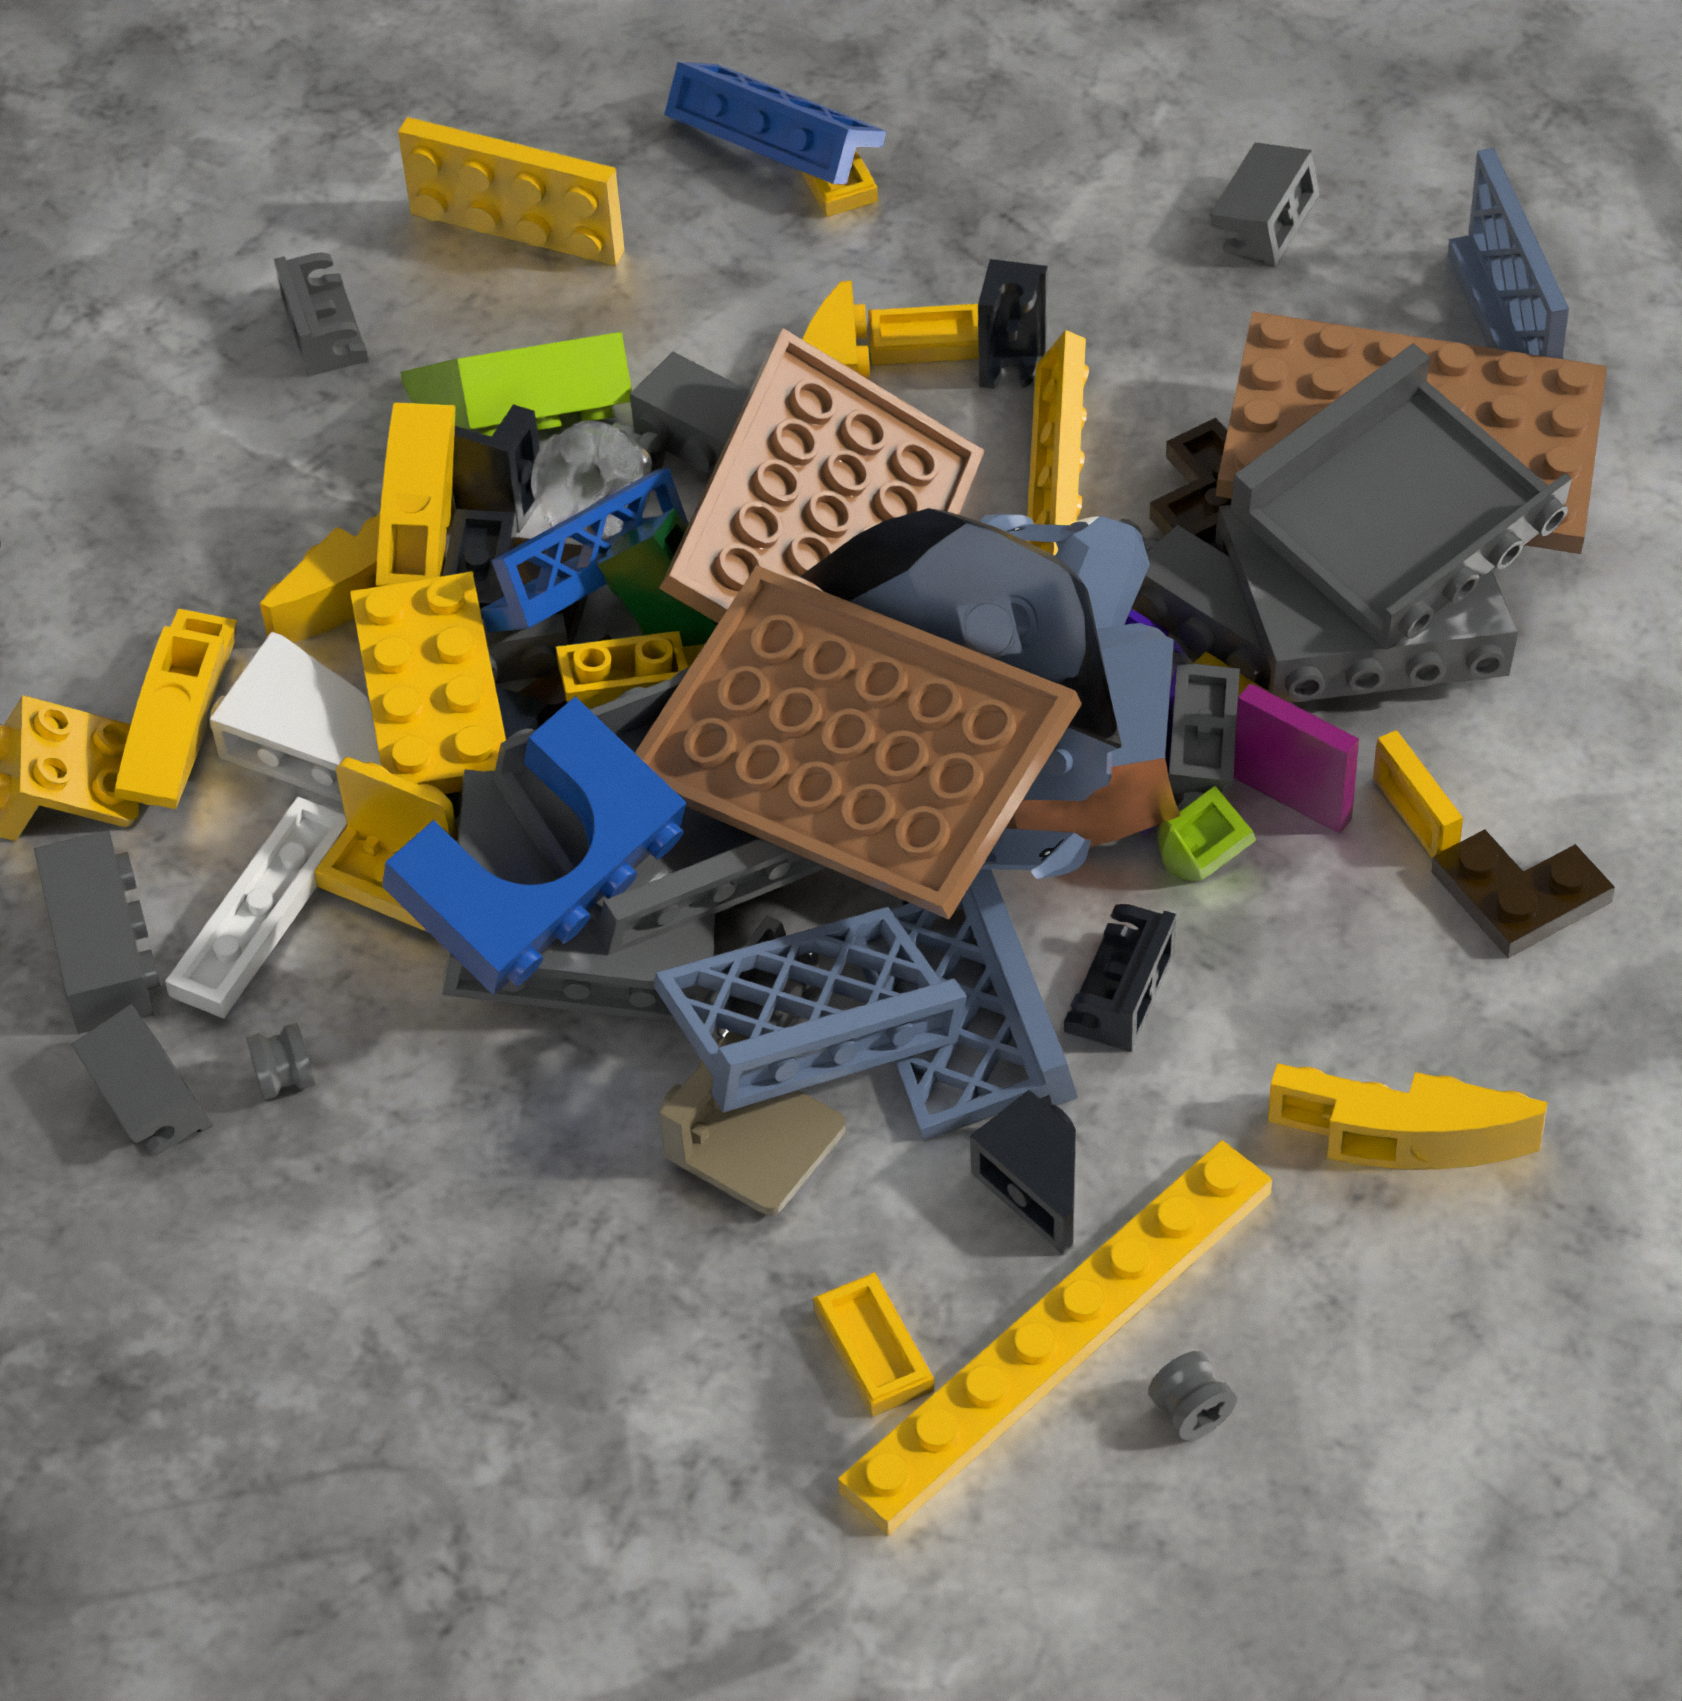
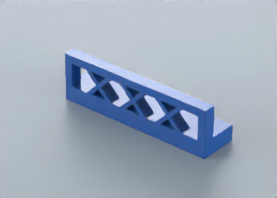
[664,62,887,184]
[480,468,689,632]

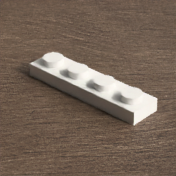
[165,797,347,1019]

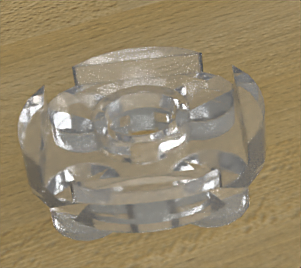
[531,421,652,541]

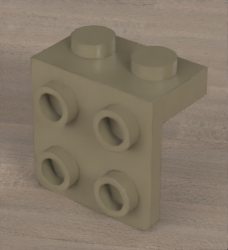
[659,1031,846,1216]

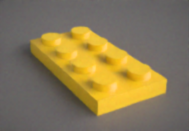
[398,117,625,266]
[350,572,506,794]

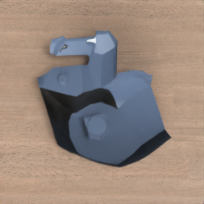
[800,508,1122,880]

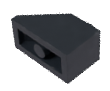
[970,1090,1076,1256]

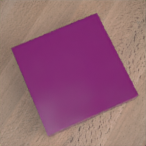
[1233,684,1359,834]

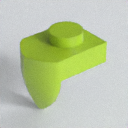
[1157,786,1256,881]

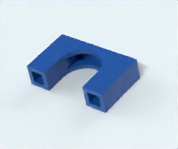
[382,697,687,995]

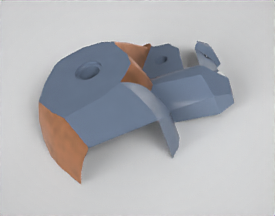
[979,514,1194,847]

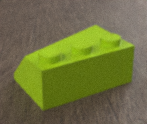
[400,332,632,437]

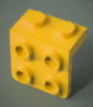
[0,695,139,841]
[314,757,458,931]

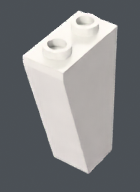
[209,632,381,802]

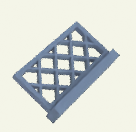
[1447,148,1569,359]
[854,869,1078,1141]
[654,907,967,1113]

